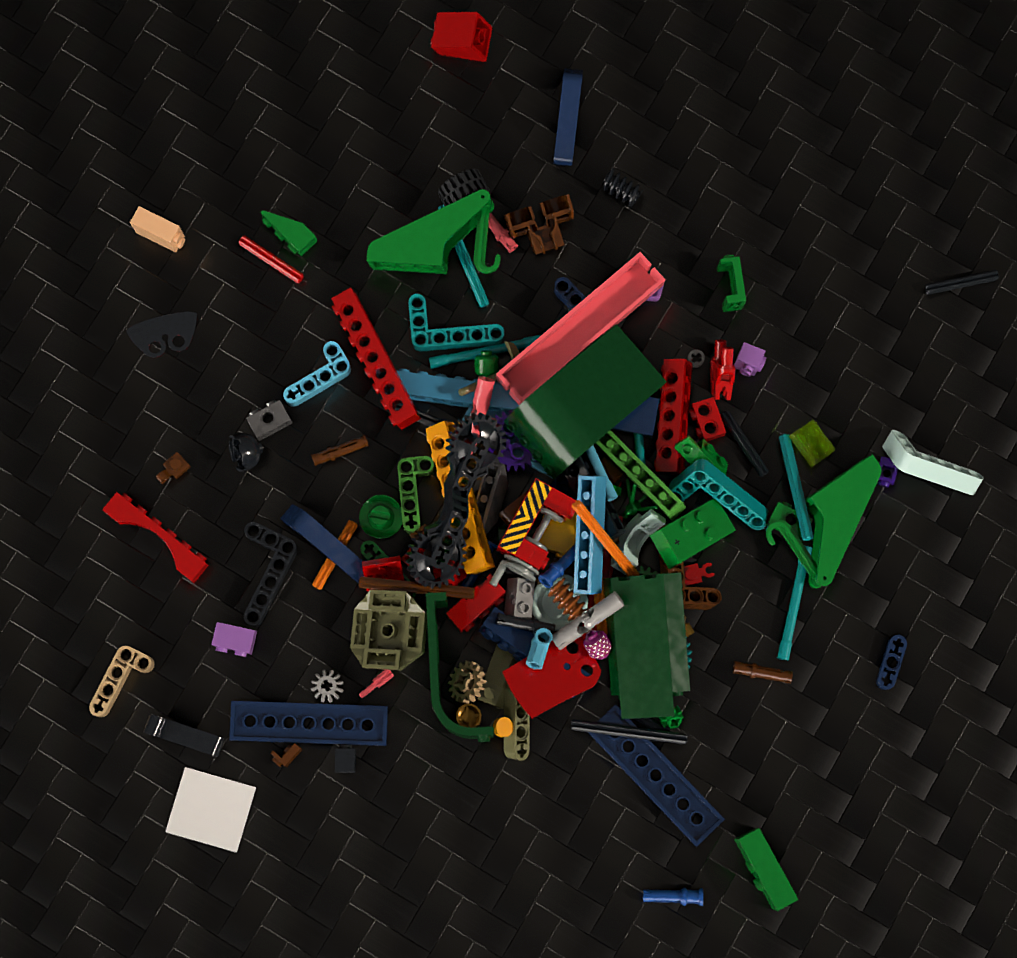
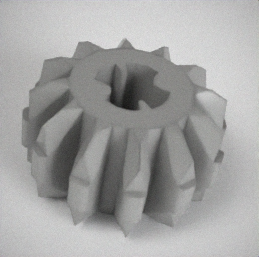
[311,670,344,703]

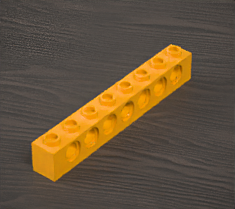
[426,420,495,575]

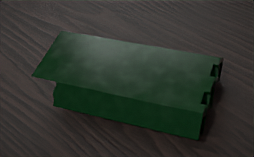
[603,572,690,719]

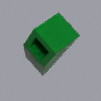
[261,210,317,256]

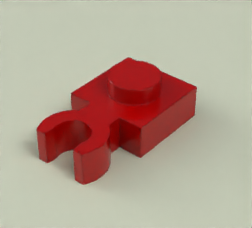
[684,563,715,587]

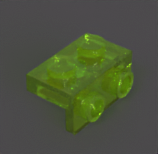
[789,420,835,467]

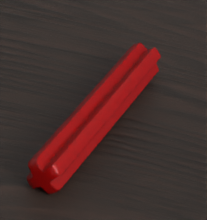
[238,236,304,283]

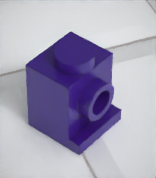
[878,456,898,487]

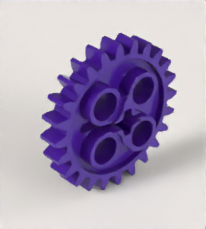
[488,410,537,472]

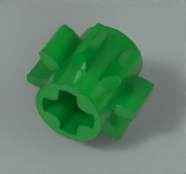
[659,706,684,729]

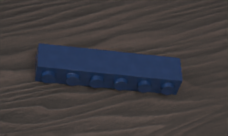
[478,607,590,698]

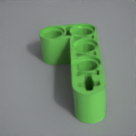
[398,456,435,534]

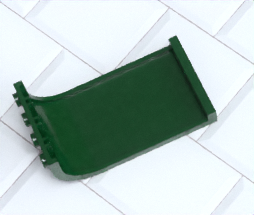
[504,324,667,479]
[426,592,494,742]

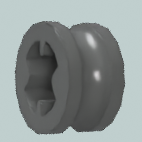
[687,349,705,368]

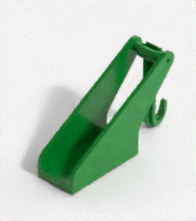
[366,189,501,274]
[765,454,881,588]

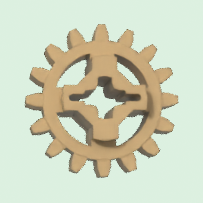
[448,661,487,704]

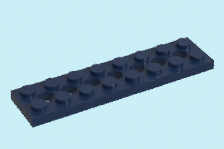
[229,701,388,746]
[588,704,725,847]

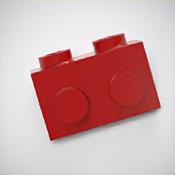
[362,556,404,591]

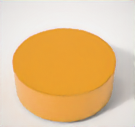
[493,717,513,737]

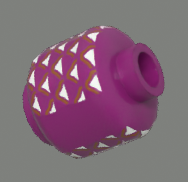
[583,630,612,660]

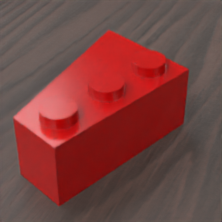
[446,574,506,633]

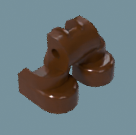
[503,194,574,255]

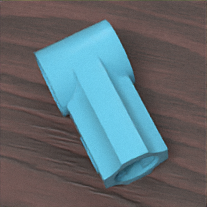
[525,628,553,670]

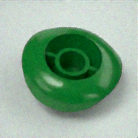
[359,495,402,538]

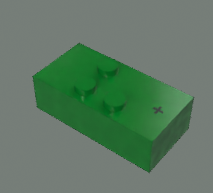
[650,499,736,569]
[734,828,799,911]

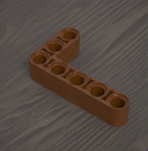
[657,515,722,610]

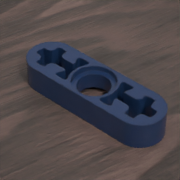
[876,635,907,690]

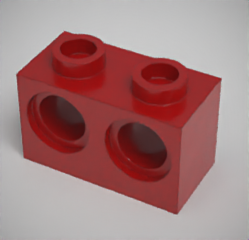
[689,397,726,442]

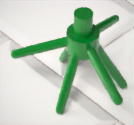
[622,478,663,519]

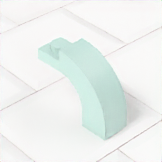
[611,509,666,575]

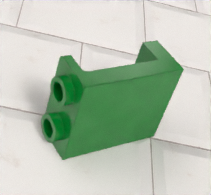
[717,255,746,312]

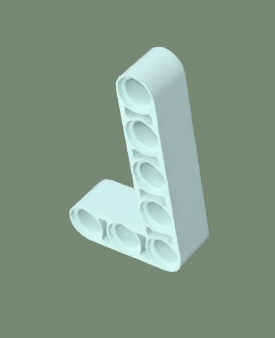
[882,430,984,495]

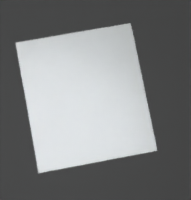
[165,767,256,852]

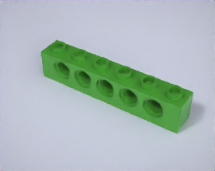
[595,430,686,521]

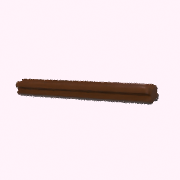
[359,577,475,599]

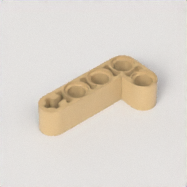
[89,646,154,717]

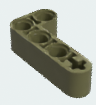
[504,684,530,761]

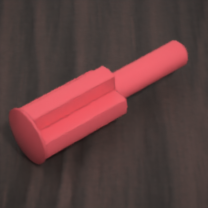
[359,670,395,698]

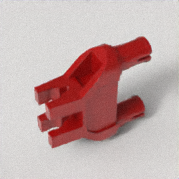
[710,340,736,400]

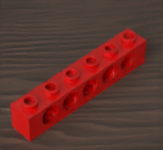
[654,359,692,475]

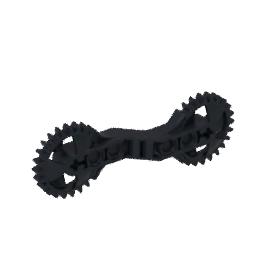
[405,412,507,589]

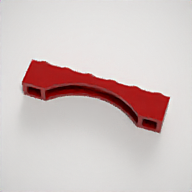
[102,492,209,583]

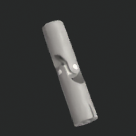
[552,591,625,650]

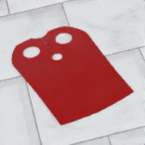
[502,637,601,719]

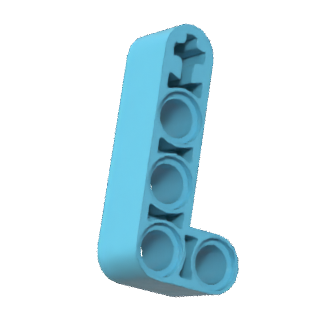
[283,341,351,407]

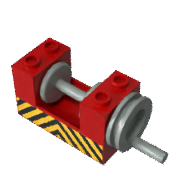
[489,478,577,587]

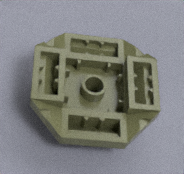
[350,590,427,671]

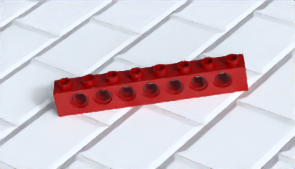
[331,287,421,430]

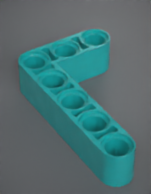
[408,294,505,351]
[668,459,768,530]

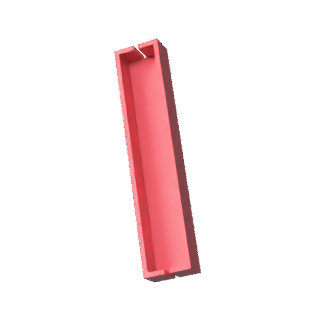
[495,252,665,405]

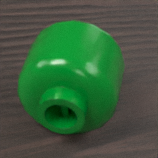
[474,350,499,377]

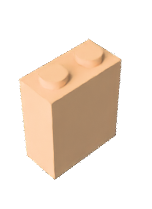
[130,206,185,253]

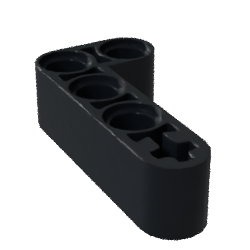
[143,714,225,757]

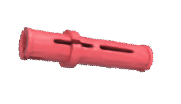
[488,213,518,253]

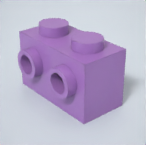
[734,342,767,377]
[211,622,257,657]

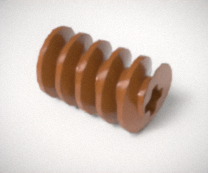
[548,578,589,622]

